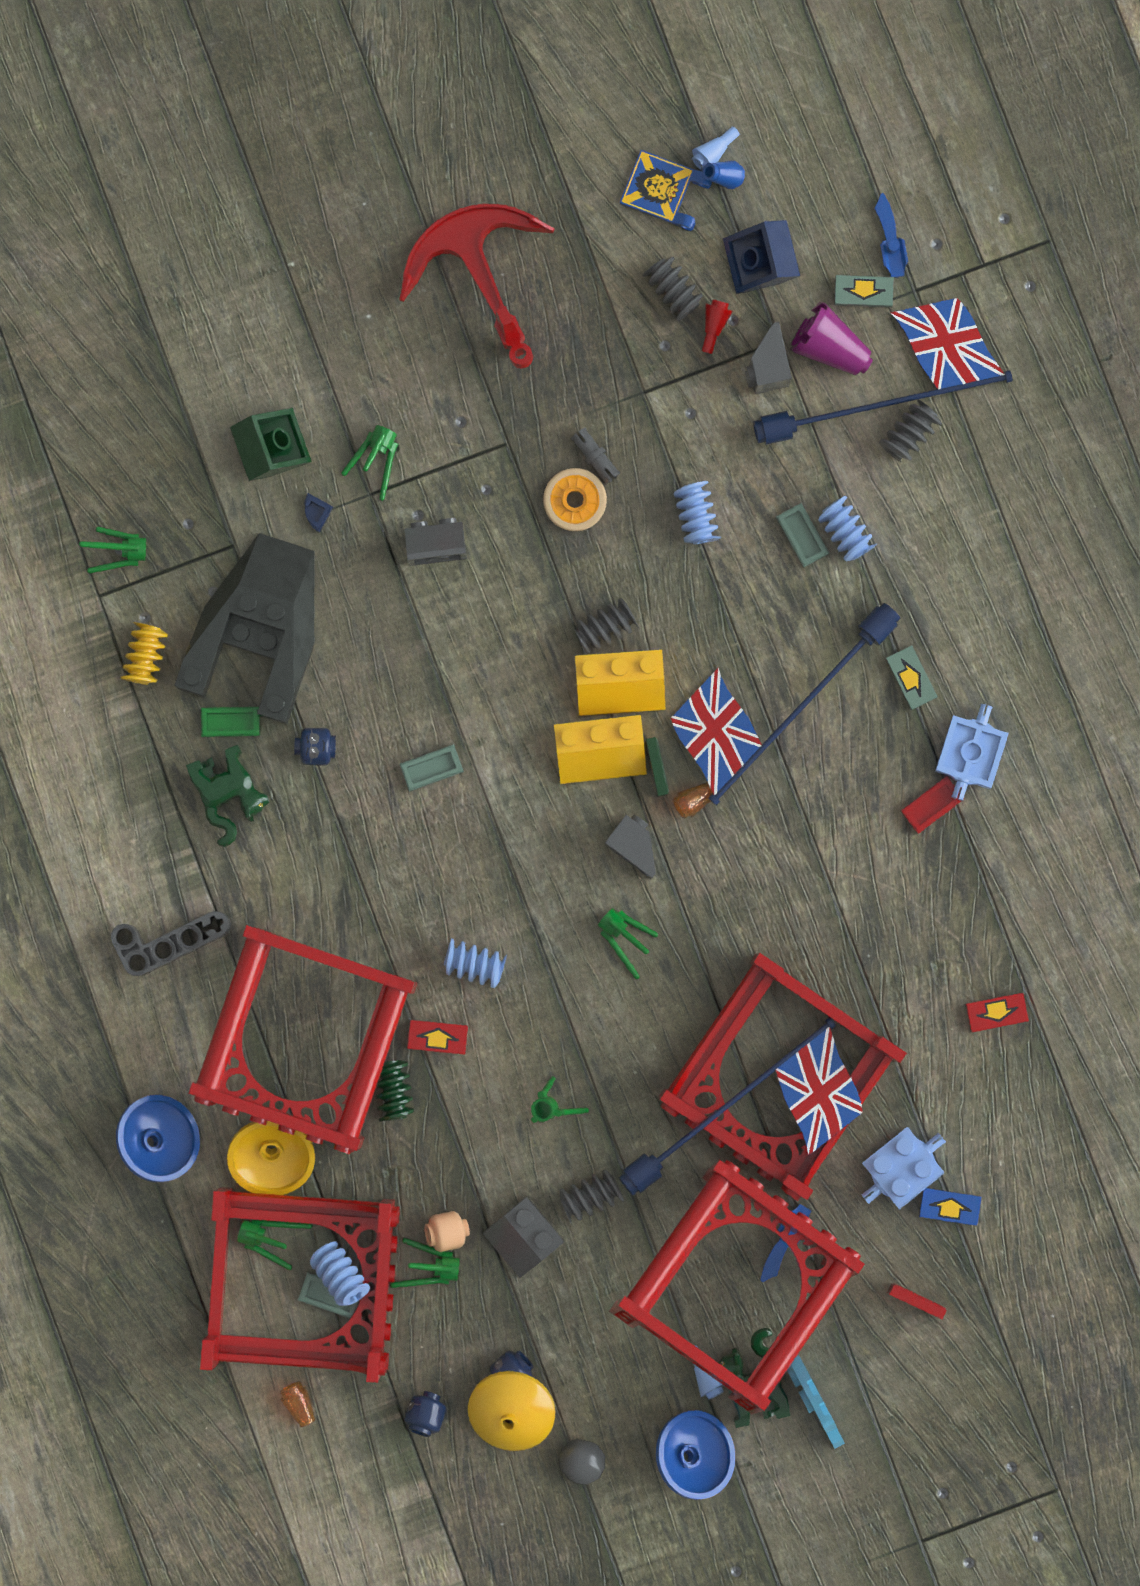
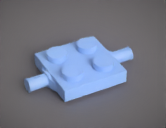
[935,704,1009,801]
[861,1127,946,1210]

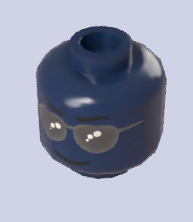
[294,728,336,766]
[490,1351,534,1377]
[404,1391,447,1437]

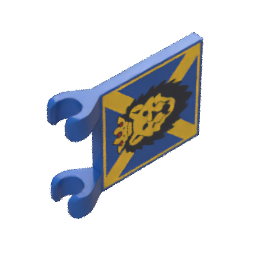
[620,150,712,231]

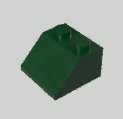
[230,408,312,481]

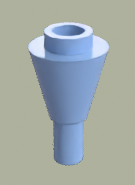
[692,126,740,171]
[693,1345,724,1400]

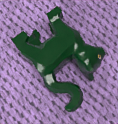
[186,745,269,847]
[718,1328,791,1428]

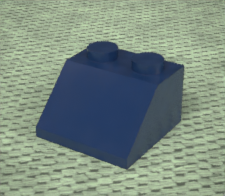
[723,220,800,294]

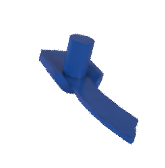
[874,193,908,278]
[760,1204,811,1282]

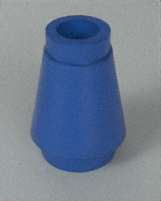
[703,161,745,189]

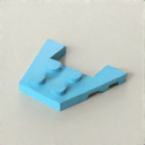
[787,1354,845,1449]

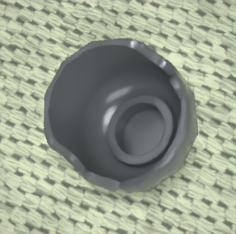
[559,1439,605,1485]

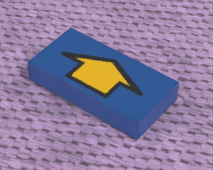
[919,1188,981,1226]

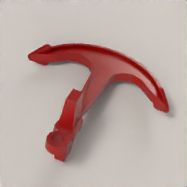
[399,204,555,369]

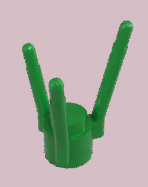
[341,425,398,501]
[79,526,146,573]
[598,908,658,979]
[531,1076,589,1123]
[237,1220,312,1270]
[390,1238,460,1288]

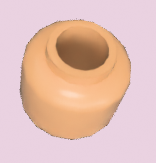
[424,1211,470,1252]

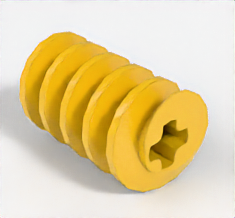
[120,622,168,685]

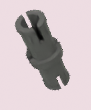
[571,428,620,484]

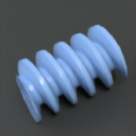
[674,481,721,544]
[818,496,877,562]
[444,938,507,989]
[310,1241,370,1306]

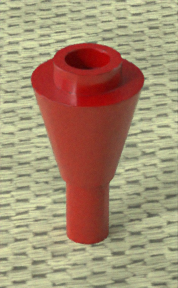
[702,299,733,354]

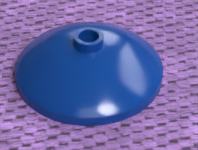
[116,1095,200,1183]
[656,1410,735,1500]

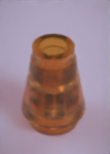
[673,782,714,819]
[280,1381,316,1427]

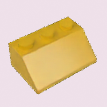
[575,650,666,716]
[554,715,647,784]

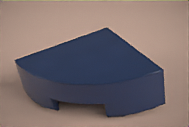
[304,493,334,533]

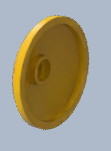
[227,1121,315,1195]
[468,1371,556,1451]

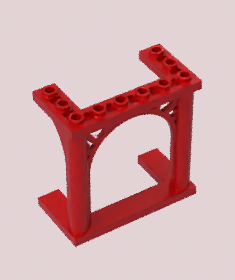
[188,925,418,1154]
[658,953,907,1201]
[609,1160,865,1414]
[200,1187,400,1383]

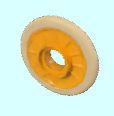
[543,468,607,531]

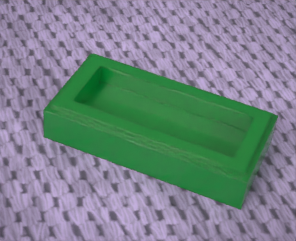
[201,707,260,737]

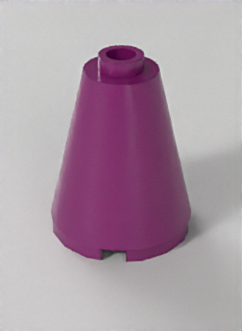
[790,302,873,376]

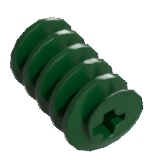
[375,1060,414,1122]

